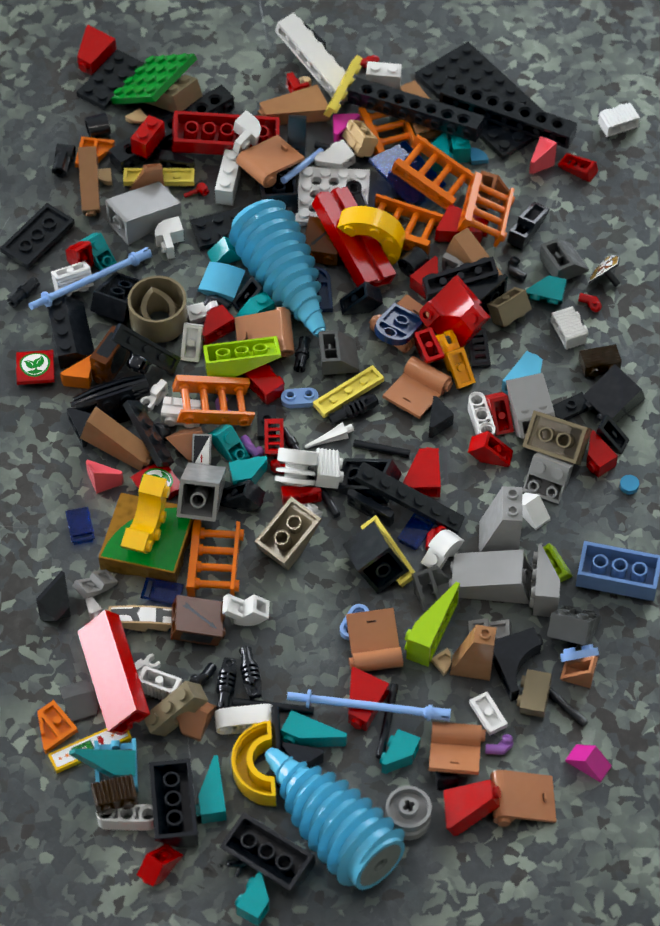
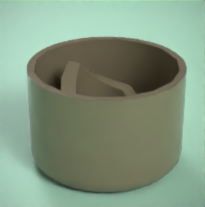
[128,276,188,343]

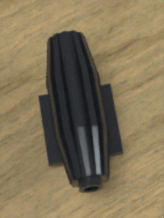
[70,374,150,424]

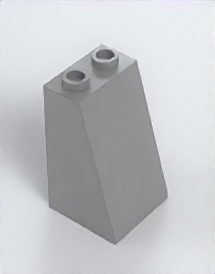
[105,181,182,245]
[176,462,226,522]
[479,486,522,552]
[449,549,532,604]

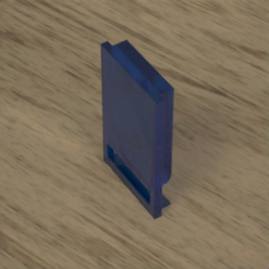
[65,507,95,545]
[397,513,434,551]
[140,577,184,604]

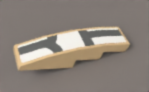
[108,605,172,632]

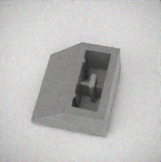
[522,452,574,504]

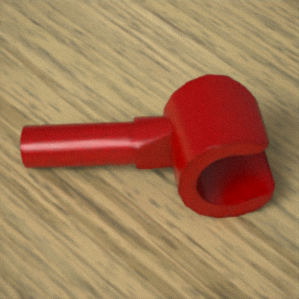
[183,182,209,198]

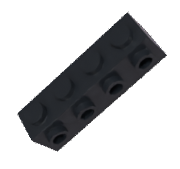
[422,256,499,301]

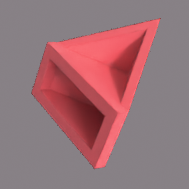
[529,136,557,174]
[86,459,124,494]

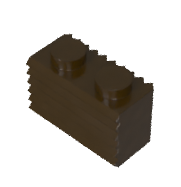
[578,344,622,377]
[91,774,138,815]

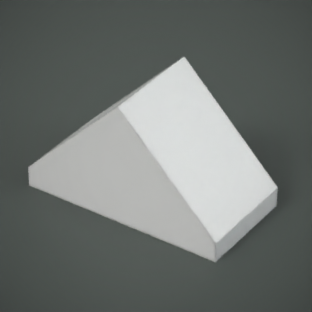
[522,492,551,530]

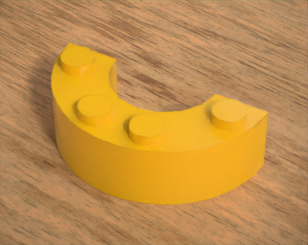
[337,206,405,265]
[120,474,170,554]
[232,720,276,807]

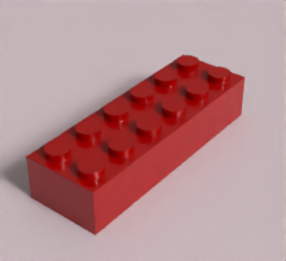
[172,111,280,155]

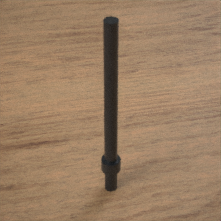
[284,427,341,518]

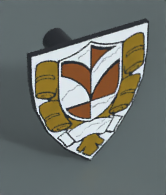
[588,255,620,287]

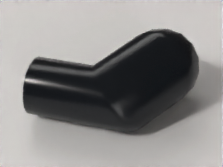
[507,256,527,282]
[203,295,232,311]
[189,663,217,686]

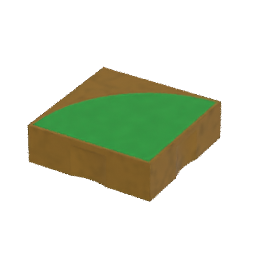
[98,493,193,585]

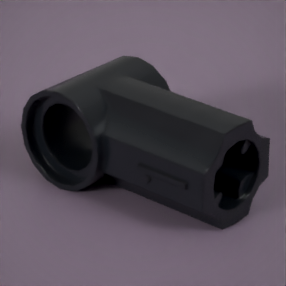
[52,143,76,178]
[346,180,369,207]

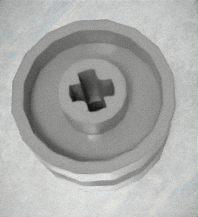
[385,786,432,840]

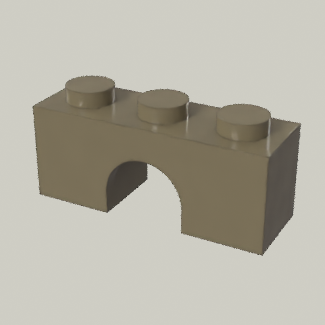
[144,681,209,737]

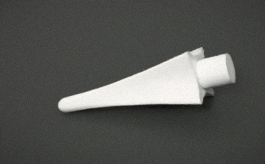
[305,422,354,449]
[85,597,102,621]

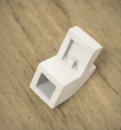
[233,110,261,154]
[155,216,184,259]
[421,530,464,569]
[222,594,270,626]

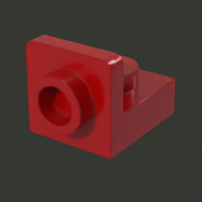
[286,72,310,93]

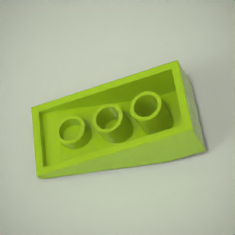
[203,336,281,377]
[404,582,460,667]

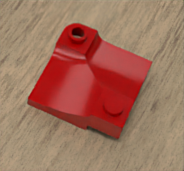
[419,275,491,347]

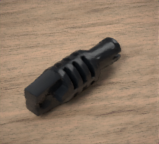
[327,393,379,425]
[239,646,262,699]
[216,657,237,710]

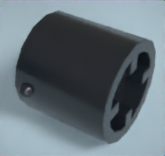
[84,113,111,138]
[398,246,429,277]

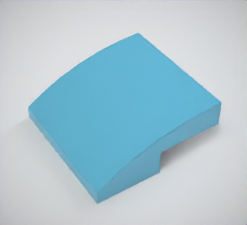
[197,262,246,302]

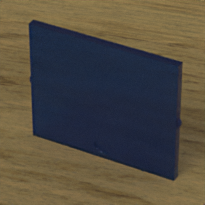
[368,141,447,204]

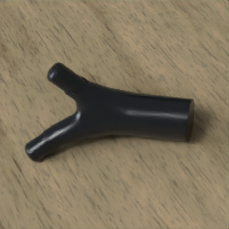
[226,860,247,877]

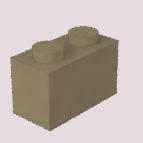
[487,287,532,327]
[517,669,552,718]

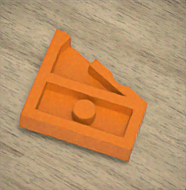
[75,136,115,168]
[37,700,78,754]

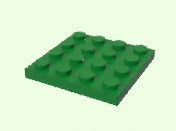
[111,53,197,104]

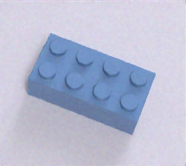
[576,541,660,601]

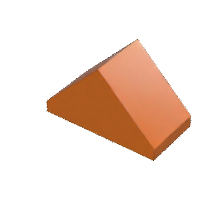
[60,355,92,389]

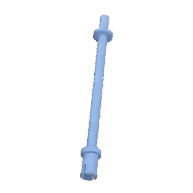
[29,247,152,310]
[287,689,451,722]

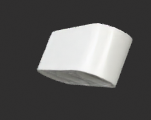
[468,392,495,436]
[214,704,273,735]
[96,804,154,831]

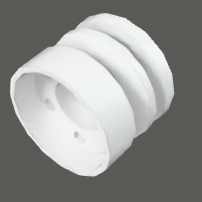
[275,448,319,487]

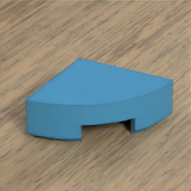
[470,148,489,165]

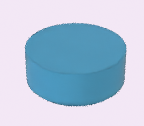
[619,475,639,495]

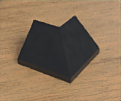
[36,571,71,621]

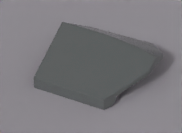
[412,566,449,611]
[59,680,99,723]

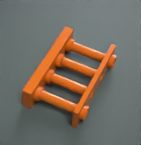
[358,107,421,170]
[391,134,474,210]
[457,172,515,248]
[375,193,443,255]
[172,375,255,426]
[186,519,244,597]

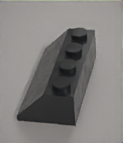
[47,295,94,369]
[149,758,199,848]
[220,812,316,891]

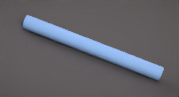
[280,148,324,184]

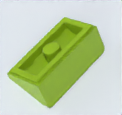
[543,543,573,582]

